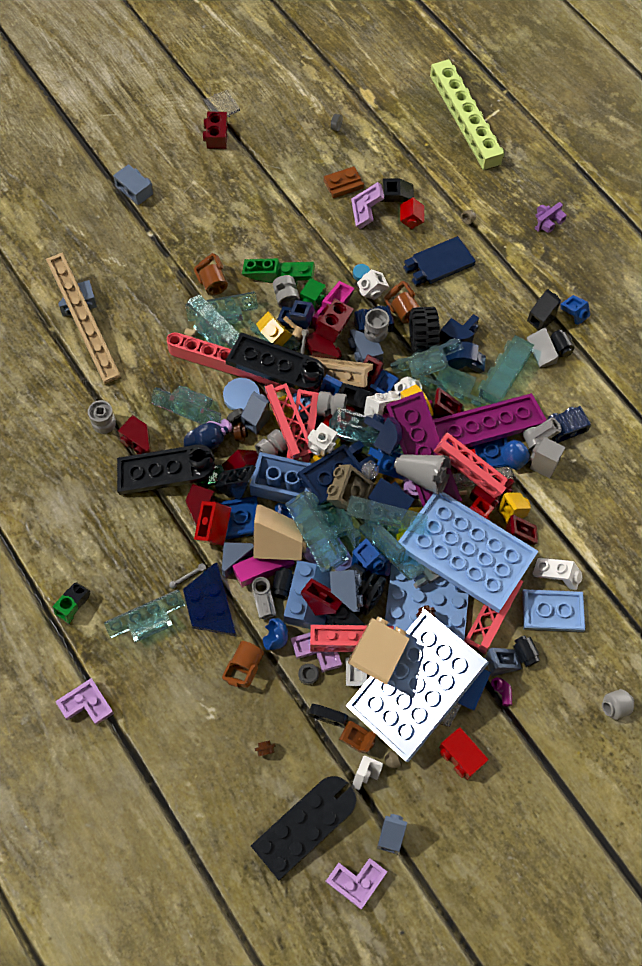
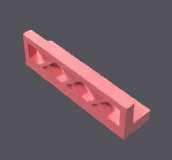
[265,383,312,460]
[286,389,319,463]
[434,432,508,498]
[464,580,524,654]
[310,625,394,652]

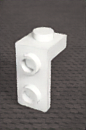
[363,391,401,418]
[533,558,582,590]

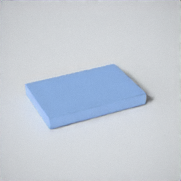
[522,589,585,632]

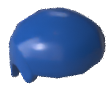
[501,440,530,470]
[263,618,289,650]

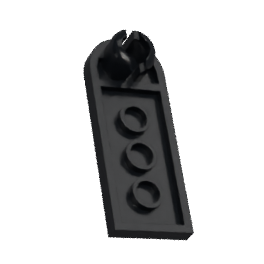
[226,332,324,391]
[117,445,215,495]
[251,776,357,881]

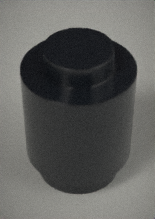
[550,330,575,357]
[271,568,294,599]
[513,635,540,668]

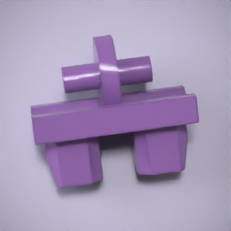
[535,202,567,233]

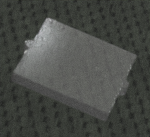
[203,90,240,117]

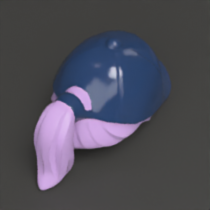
[184,418,233,451]

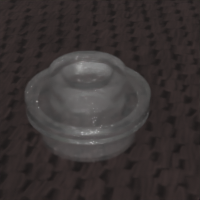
[361,460,379,480]

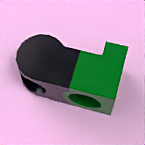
[53,582,90,624]

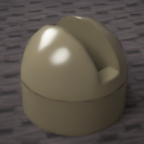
[461,210,476,225]
[385,751,401,768]

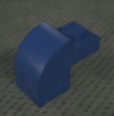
[277,300,315,330]
[440,314,479,346]
[443,342,486,374]
[364,413,402,454]

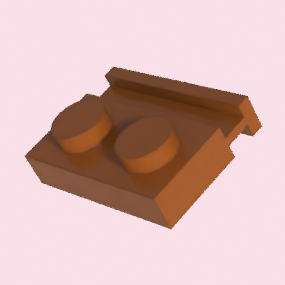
[324,166,364,198]

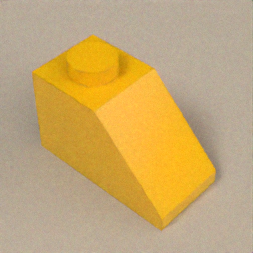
[256,311,292,346]
[498,493,531,523]

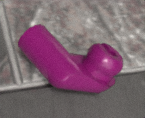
[491,677,513,707]

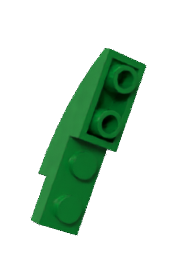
[242,258,315,285]

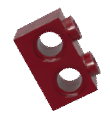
[203,111,228,149]
[315,299,353,343]

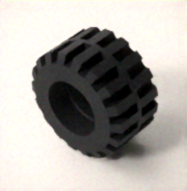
[409,307,440,354]

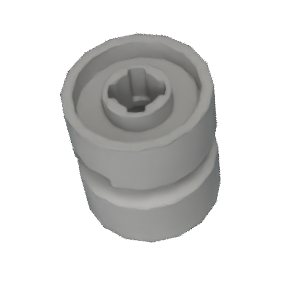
[273,275,300,308]
[364,308,389,342]
[317,391,347,419]
[88,400,116,434]
[255,429,288,456]

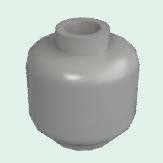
[602,689,634,720]

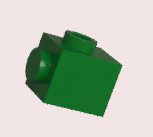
[300,278,326,311]

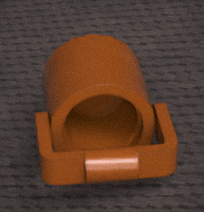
[194,253,228,295]
[384,281,420,323]
[222,641,264,688]

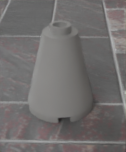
[394,454,451,494]

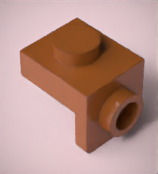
[339,721,376,753]

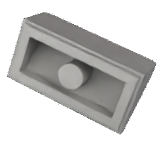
[526,328,558,368]

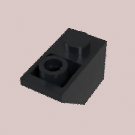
[380,178,414,202]
[527,289,561,331]

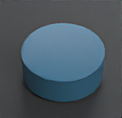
[353,264,370,281]

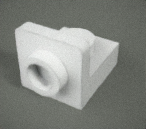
[345,654,367,686]
[352,756,383,790]

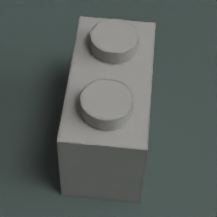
[529,437,565,479]

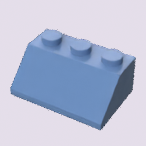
[250,452,312,508]
[284,560,331,629]

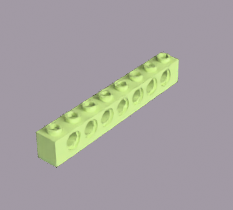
[430,59,504,170]

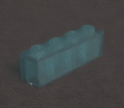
[478,335,534,404]
[329,407,402,453]
[285,491,349,572]

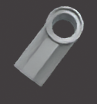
[523,417,562,451]
[252,577,276,620]

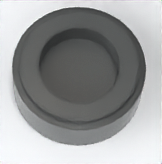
[331,114,343,131]
[227,408,244,425]
[298,664,319,685]

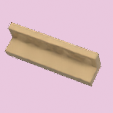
[310,356,373,387]

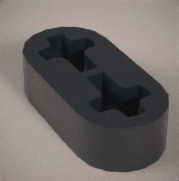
[308,704,349,727]

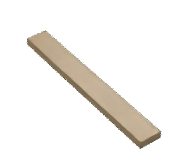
[46,252,121,385]

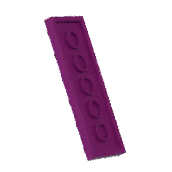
[386,391,462,507]
[433,393,547,450]

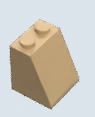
[254,505,307,560]
[348,616,410,685]

